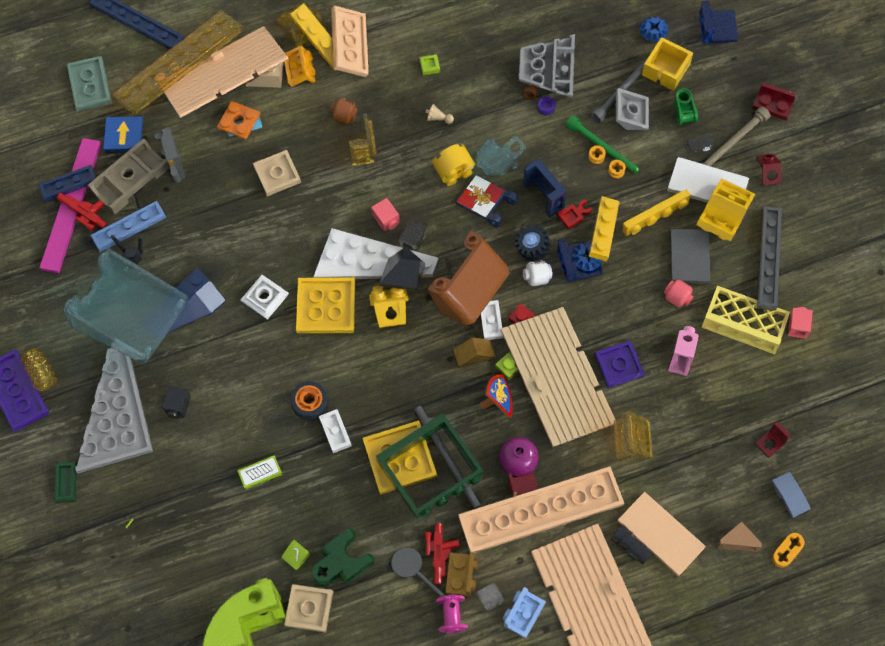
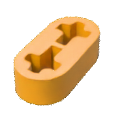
[772,533,805,568]

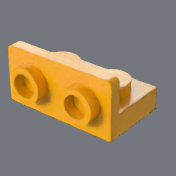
[284,46,316,87]

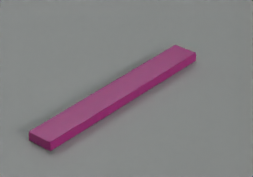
[40,138,102,274]

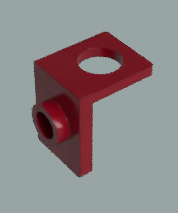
[756,154,781,185]
[755,421,791,458]
[508,473,539,497]

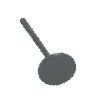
[392,547,445,597]

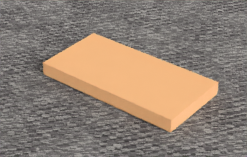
[331,5,368,77]
[617,492,706,577]

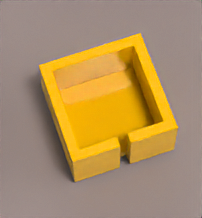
[642,37,693,91]

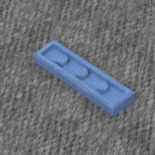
[91,201,166,252]

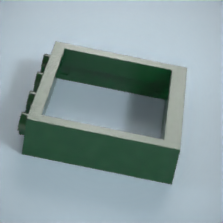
[376,413,483,520]

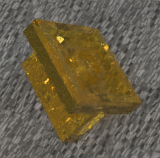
[614,411,653,460]

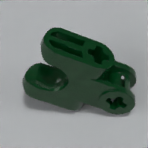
[312,528,375,586]

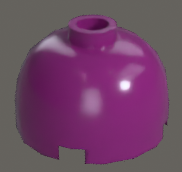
[499,437,539,477]

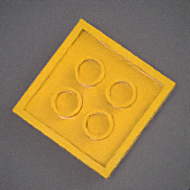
[296,277,355,333]
[363,421,437,495]

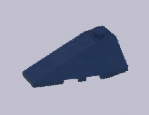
[144,268,226,339]

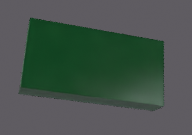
[54,461,77,503]

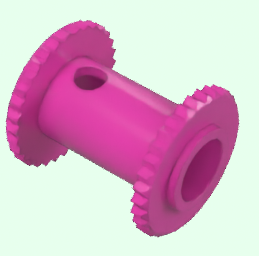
[436,595,468,633]

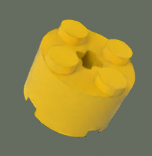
[432,144,475,186]

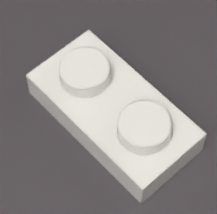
[481,300,503,340]
[319,409,352,453]

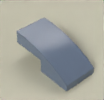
[771,472,811,518]

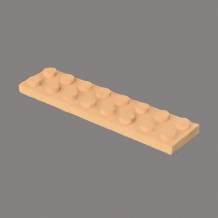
[458,467,624,553]

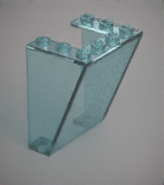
[64,249,189,365]

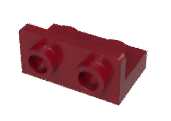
[752,83,796,121]

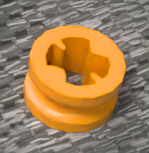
[589,146,606,164]
[608,160,626,179]

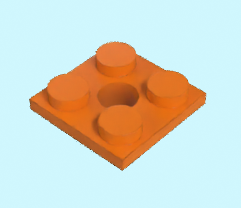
[217,101,261,140]

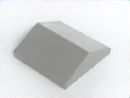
[616,88,649,130]

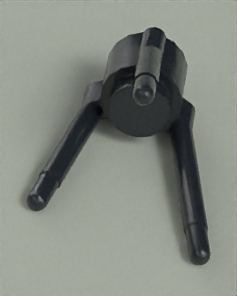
[110,235,144,267]

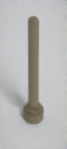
[704,106,771,166]

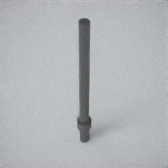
[414,406,481,509]

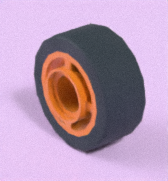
[290,381,329,421]

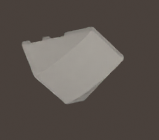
[519,34,575,98]

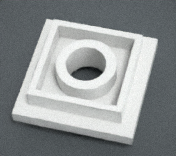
[241,275,289,320]

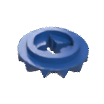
[640,16,668,42]
[572,242,602,271]

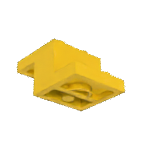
[696,178,755,241]

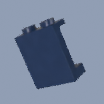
[523,159,567,217]

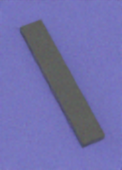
[757,206,782,310]

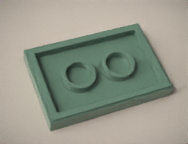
[67,56,112,112]

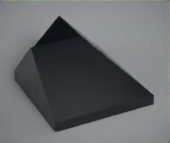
[379,247,425,291]

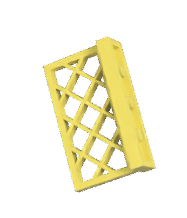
[701,286,790,355]

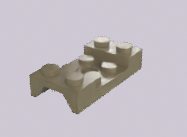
[88,138,170,214]

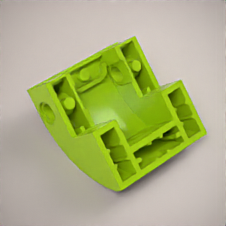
[203,578,286,646]

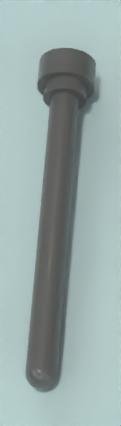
[590,61,646,124]

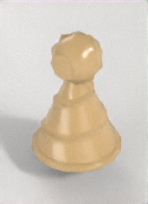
[425,104,454,124]

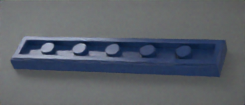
[89,0,185,52]

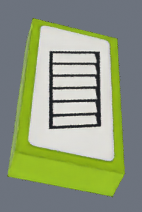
[237,455,282,490]

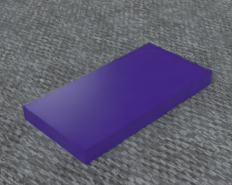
[0,349,50,432]

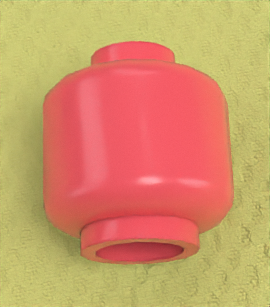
[664,280,694,308]

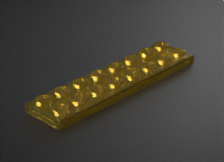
[113,10,244,115]

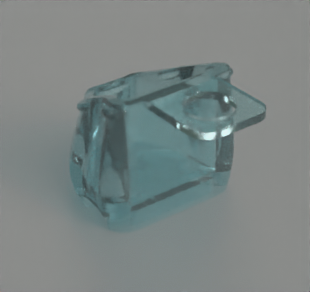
[476,136,526,176]

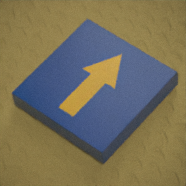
[104,117,143,152]

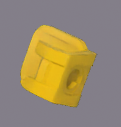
[369,286,408,328]

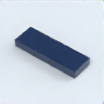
[38,165,96,202]

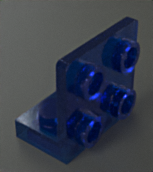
[699,1,738,43]
[557,238,603,283]

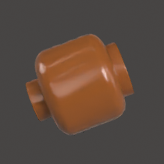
[330,98,358,124]

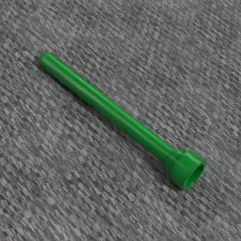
[565,115,639,173]

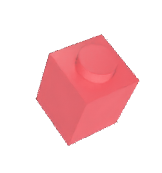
[371,198,400,232]
[787,307,813,339]

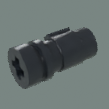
[610,524,653,565]

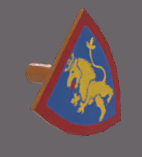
[480,375,513,418]

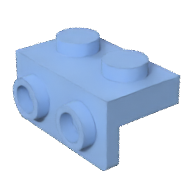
[503,587,546,639]

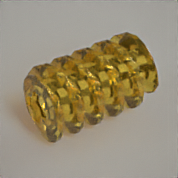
[20,348,59,391]

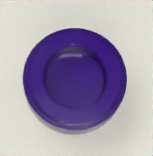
[537,97,556,116]

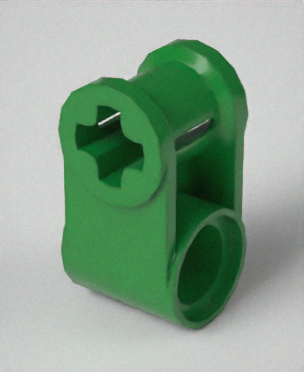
[674,89,698,125]

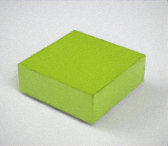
[419,54,440,76]

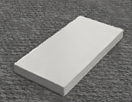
[667,157,749,203]

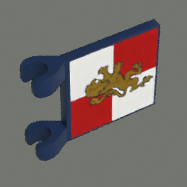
[456,175,517,227]

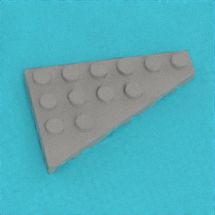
[75,344,153,474]

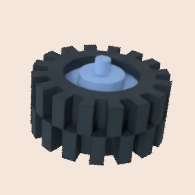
[515,224,551,261]

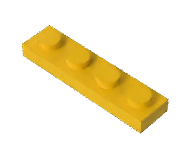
[289,4,336,71]
[622,189,691,236]
[589,196,620,262]

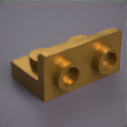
[446,552,478,597]

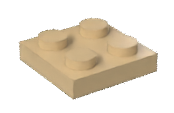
[253,150,301,196]
[285,584,333,633]

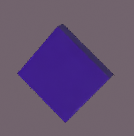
[594,340,645,389]

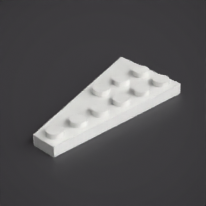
[313,229,438,279]

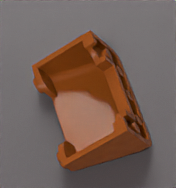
[428,231,509,325]

